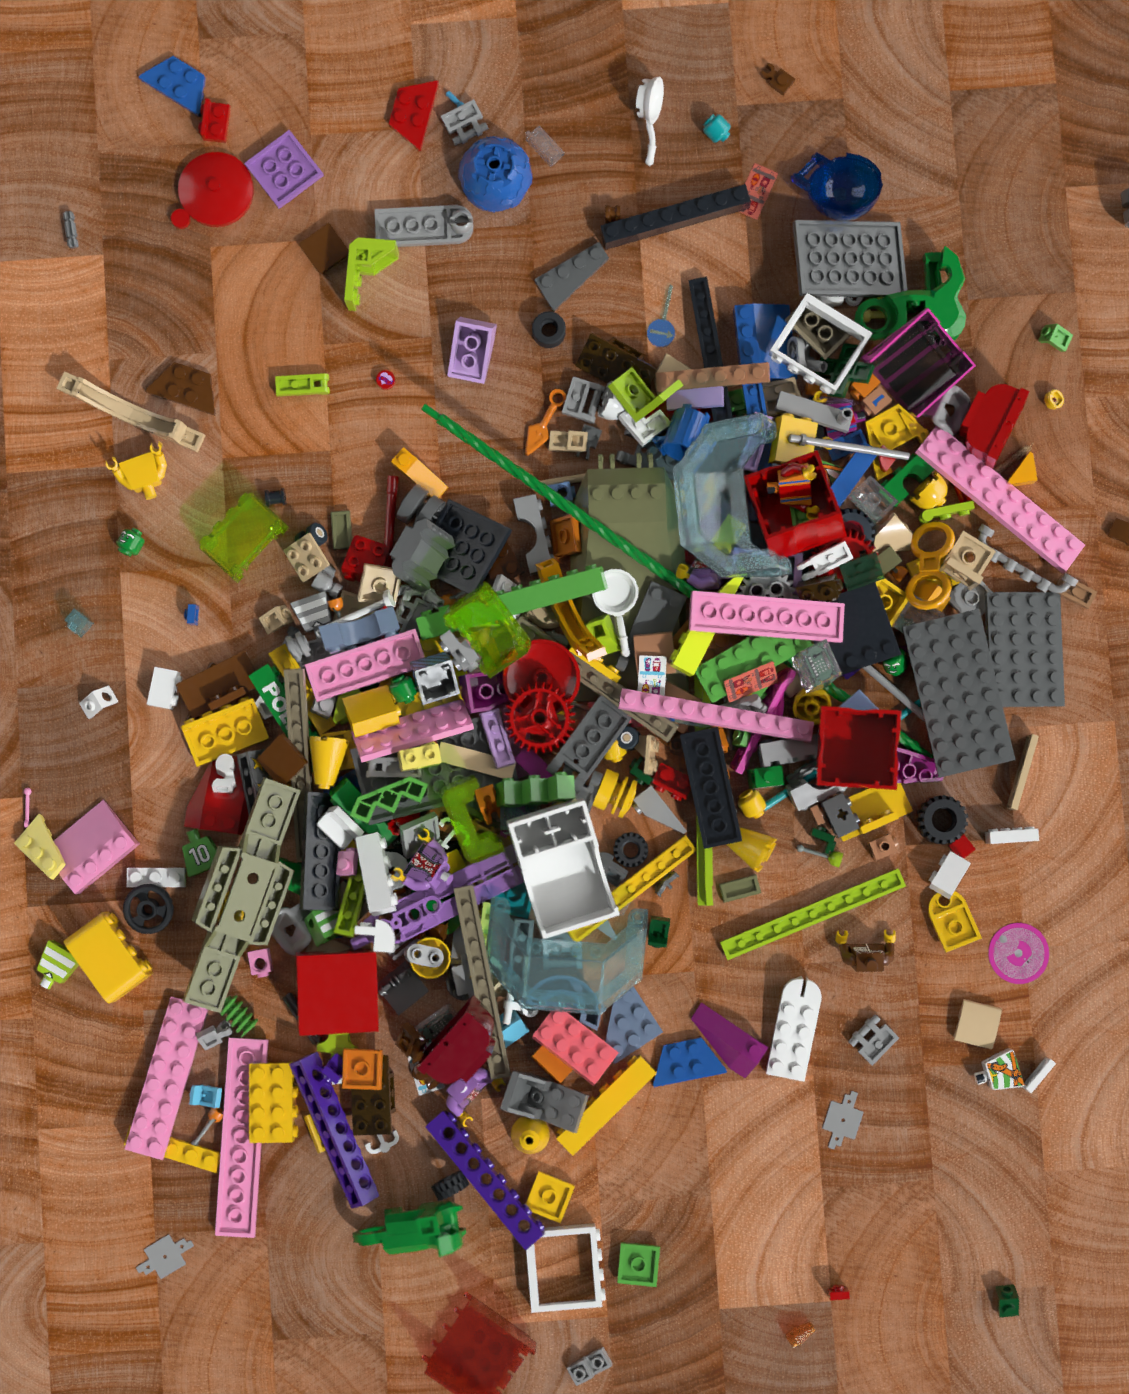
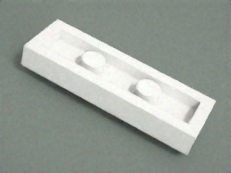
[127,868,186,887]

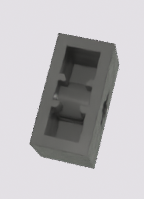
[820,793,860,838]

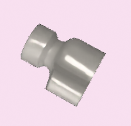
[311,565,343,599]

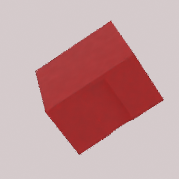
[743,450,847,562]
[815,706,901,790]
[295,949,379,1036]

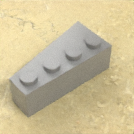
[757,730,818,768]

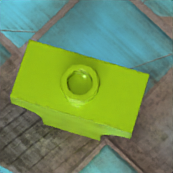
[317,1033,358,1057]

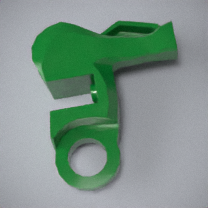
[854,246,966,345]
[352,1201,467,1257]

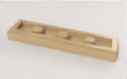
[1007,734,1039,810]
[439,742,516,779]

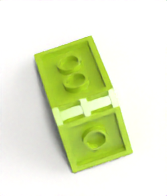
[344,237,399,311]

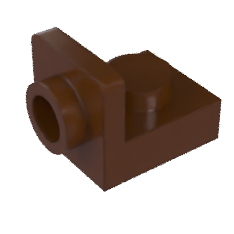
[417,921,449,941]

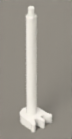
[317,589,396,634]

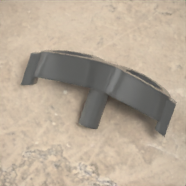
[655,871,679,897]

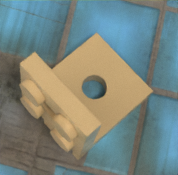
[940,531,996,591]

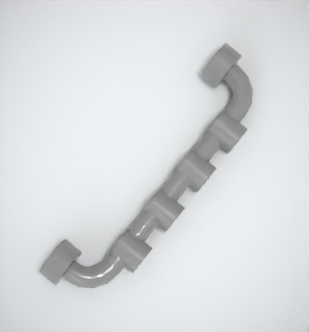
[978,524,1078,593]

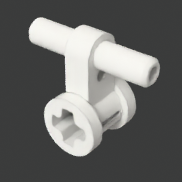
[502,985,539,1025]

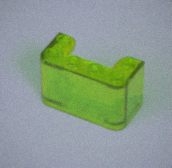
[199,492,289,583]
[443,582,531,678]
[440,774,505,863]

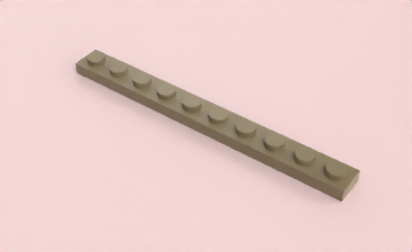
[510,616,679,742]
[284,668,313,861]
[454,884,511,1080]

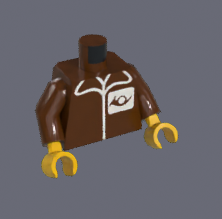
[835,929,896,972]

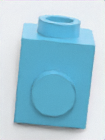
[189,1084,222,1108]

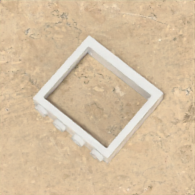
[769,293,872,395]
[525,1223,606,1313]

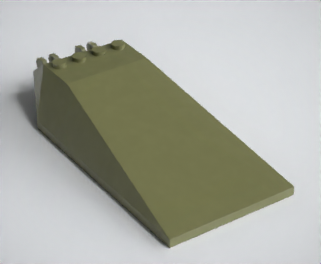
[570,453,689,702]

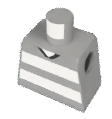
[290,591,332,639]

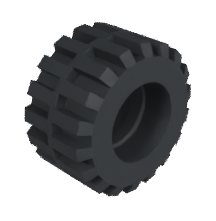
[916,795,968,844]

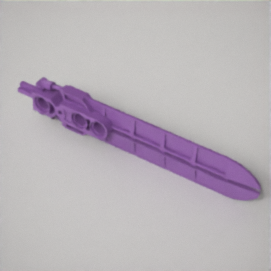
[350,844,524,950]

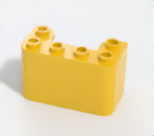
[64,911,154,1003]

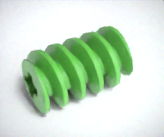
[220,995,258,1038]

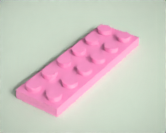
[305,629,425,702]
[351,699,474,762]

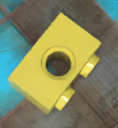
[397,744,442,772]

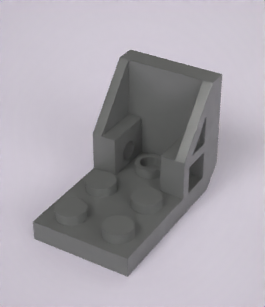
[500,1071,589,1133]

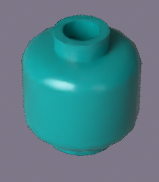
[703,114,731,143]

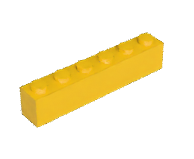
[556,1055,657,1156]

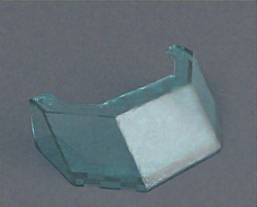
[673,413,792,578]
[487,897,648,1015]

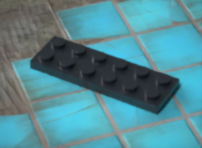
[680,727,742,849]
[300,792,343,911]

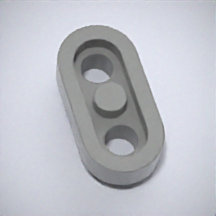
[787,336,806,375]
[404,943,444,968]

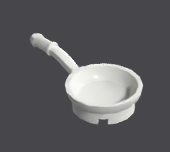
[636,77,664,166]
[592,569,638,657]

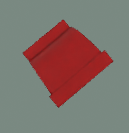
[959,384,1030,469]

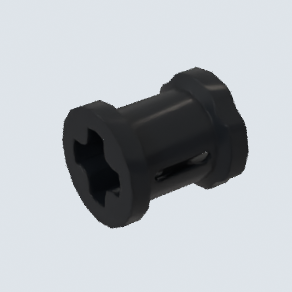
[265,488,287,507]

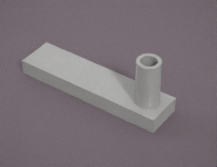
[774,391,853,433]

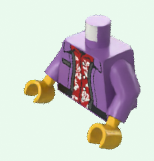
[676,538,735,590]
[390,828,453,891]
[446,1067,506,1127]

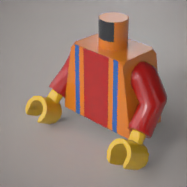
[767,462,819,520]

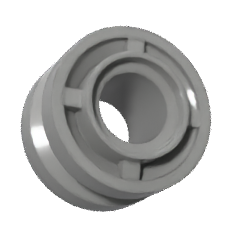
[286,631,312,662]

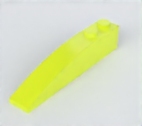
[670,570,746,676]

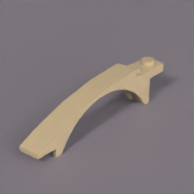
[56,371,205,453]

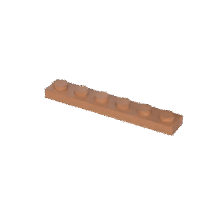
[655,362,770,393]

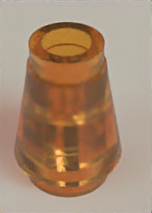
[785,1321,816,1348]

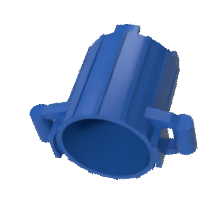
[653,404,712,463]

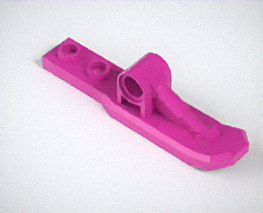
[729,667,796,774]

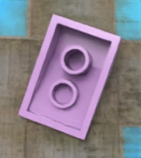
[448,317,497,384]

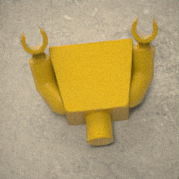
[105,441,167,500]

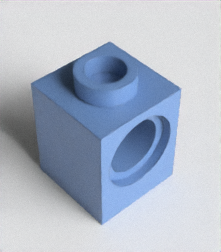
[547,481,576,507]

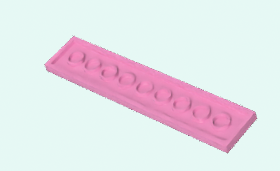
[915,426,1085,574]
[215,1037,269,1238]

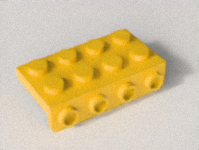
[181,697,270,767]
[249,1062,298,1143]

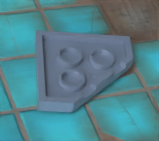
[605,983,663,1064]

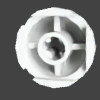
[597,381,626,420]

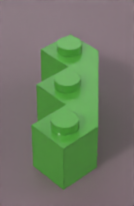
[495,772,575,808]
[350,777,428,824]

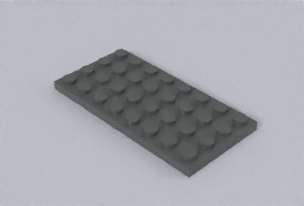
[902,609,1015,778]
[350,712,519,825]

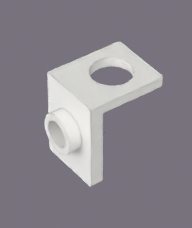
[79,686,118,719]

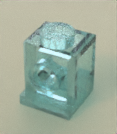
[65,608,94,638]

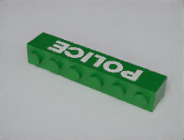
[248,664,320,773]

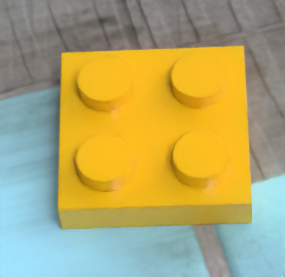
[526,1171,575,1223]

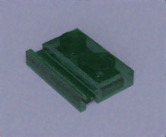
[839,551,885,591]

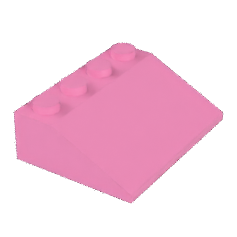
[54,800,140,894]

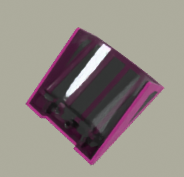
[861,308,976,418]

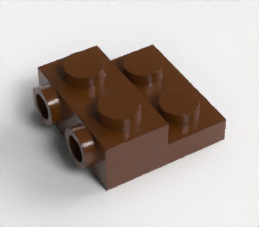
[483,541,525,589]

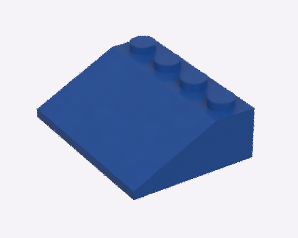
[733,303,798,382]

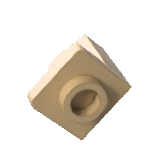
[259,605,294,634]

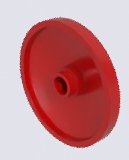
[178,152,254,227]
[503,639,580,717]

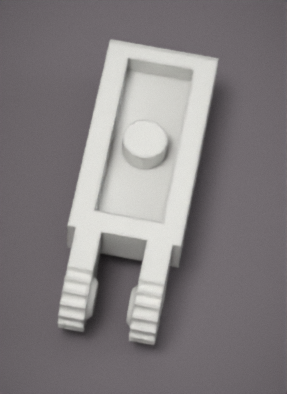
[796,540,853,581]

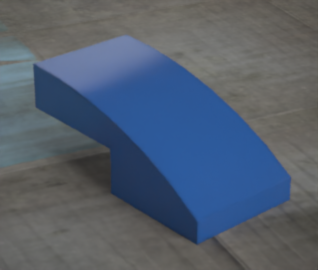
[828,429,867,461]

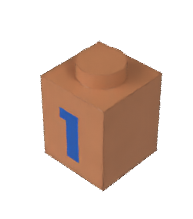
[860,386,892,418]

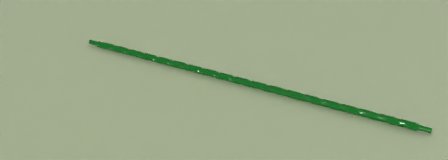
[421,404,933,762]

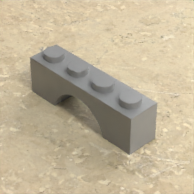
[513,494,554,576]
[785,778,848,811]

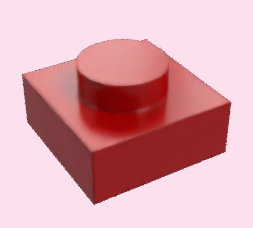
[827,1284,850,1301]

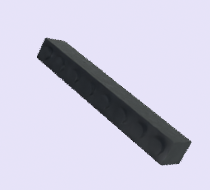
[600,184,751,250]

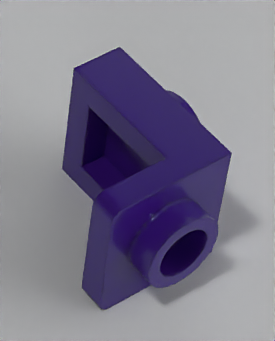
[321,1053,343,1084]

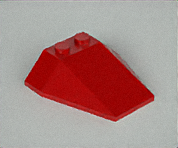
[184,756,249,835]

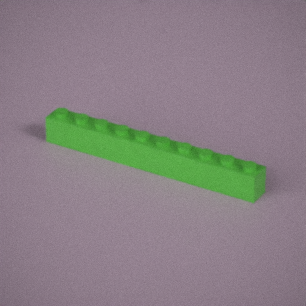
[416,564,608,640]

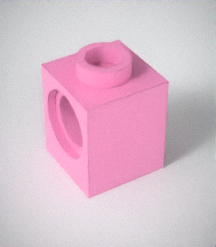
[247,948,273,978]

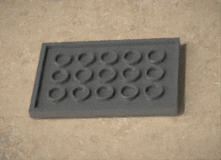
[793,220,907,297]
[984,592,1065,707]

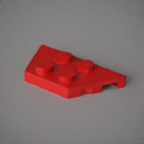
[389,81,439,152]

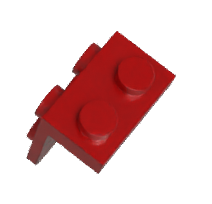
[341,535,390,582]

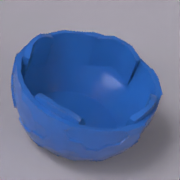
[458,136,532,212]

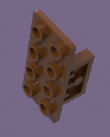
[176,651,255,718]

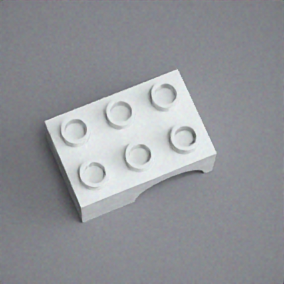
[506,797,620,939]

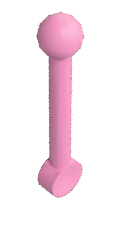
[24,788,31,828]

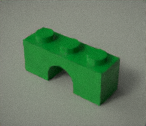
[877,453,935,510]

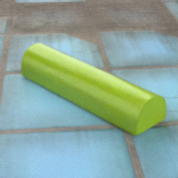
[334,858,366,938]

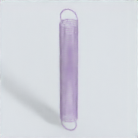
[806,396,858,406]

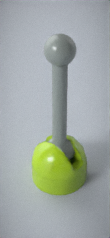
[796,845,843,868]

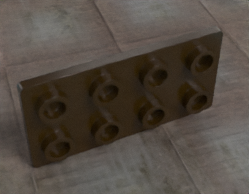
[575,333,657,394]
[351,1055,396,1136]

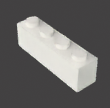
[355,832,398,916]

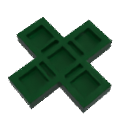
[815,343,875,398]

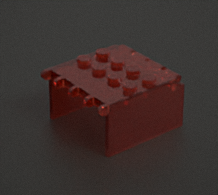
[421,1292,537,1394]

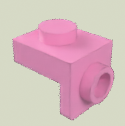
[336,848,359,876]

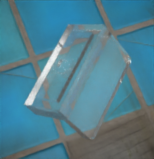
[525,126,565,167]

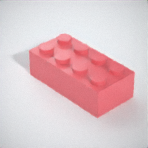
[532,1004,619,1086]

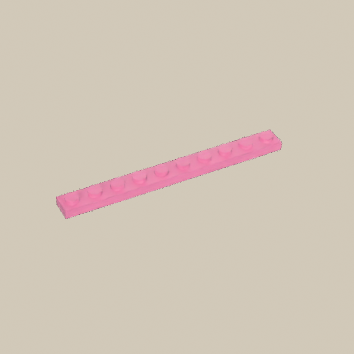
[618,688,814,743]

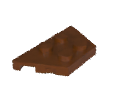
[145,362,216,416]

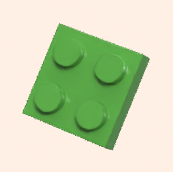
[617,1242,660,1287]

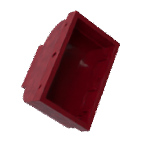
[417,996,496,1084]

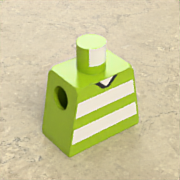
[37,940,79,989]

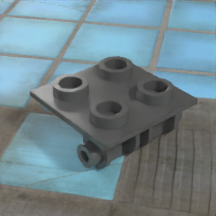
[377,961,429,1015]

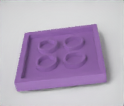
[244,130,324,209]

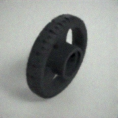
[123,884,174,934]

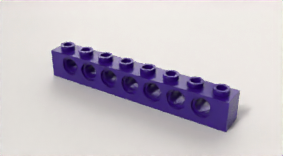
[289,1052,379,1209]
[425,1111,546,1250]

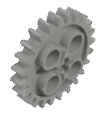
[735,567,798,599]

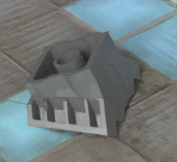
[390,518,455,592]

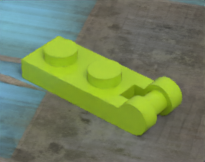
[275,373,330,397]
[919,501,975,524]

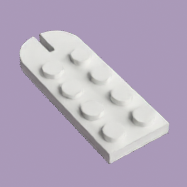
[766,976,821,1082]

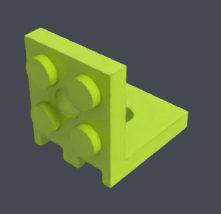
[608,367,683,423]

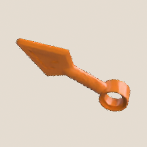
[525,389,566,456]

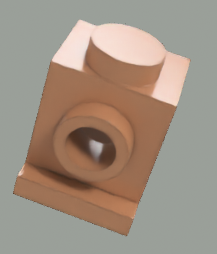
[867,834,899,861]

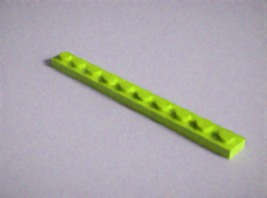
[720,868,906,960]

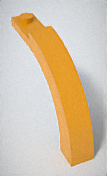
[535,558,607,661]

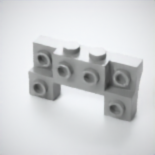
[439,630,480,672]

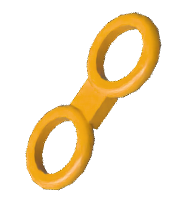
[905,521,955,610]

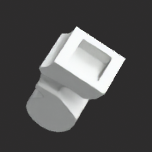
[212,754,237,793]

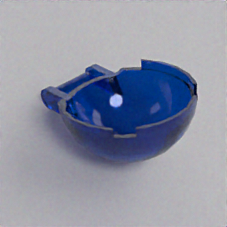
[791,152,883,221]

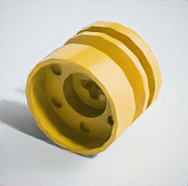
[592,769,638,818]
[411,938,451,979]

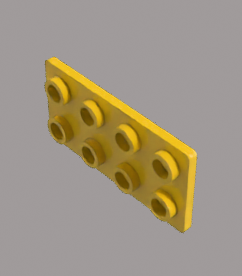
[837,783,913,841]

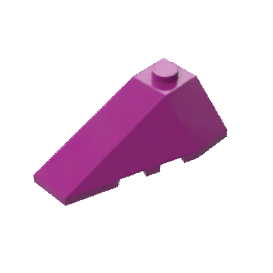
[458,669,509,713]
[897,747,943,784]
[691,1003,768,1078]

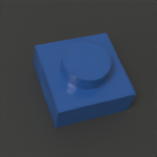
[184,604,199,626]

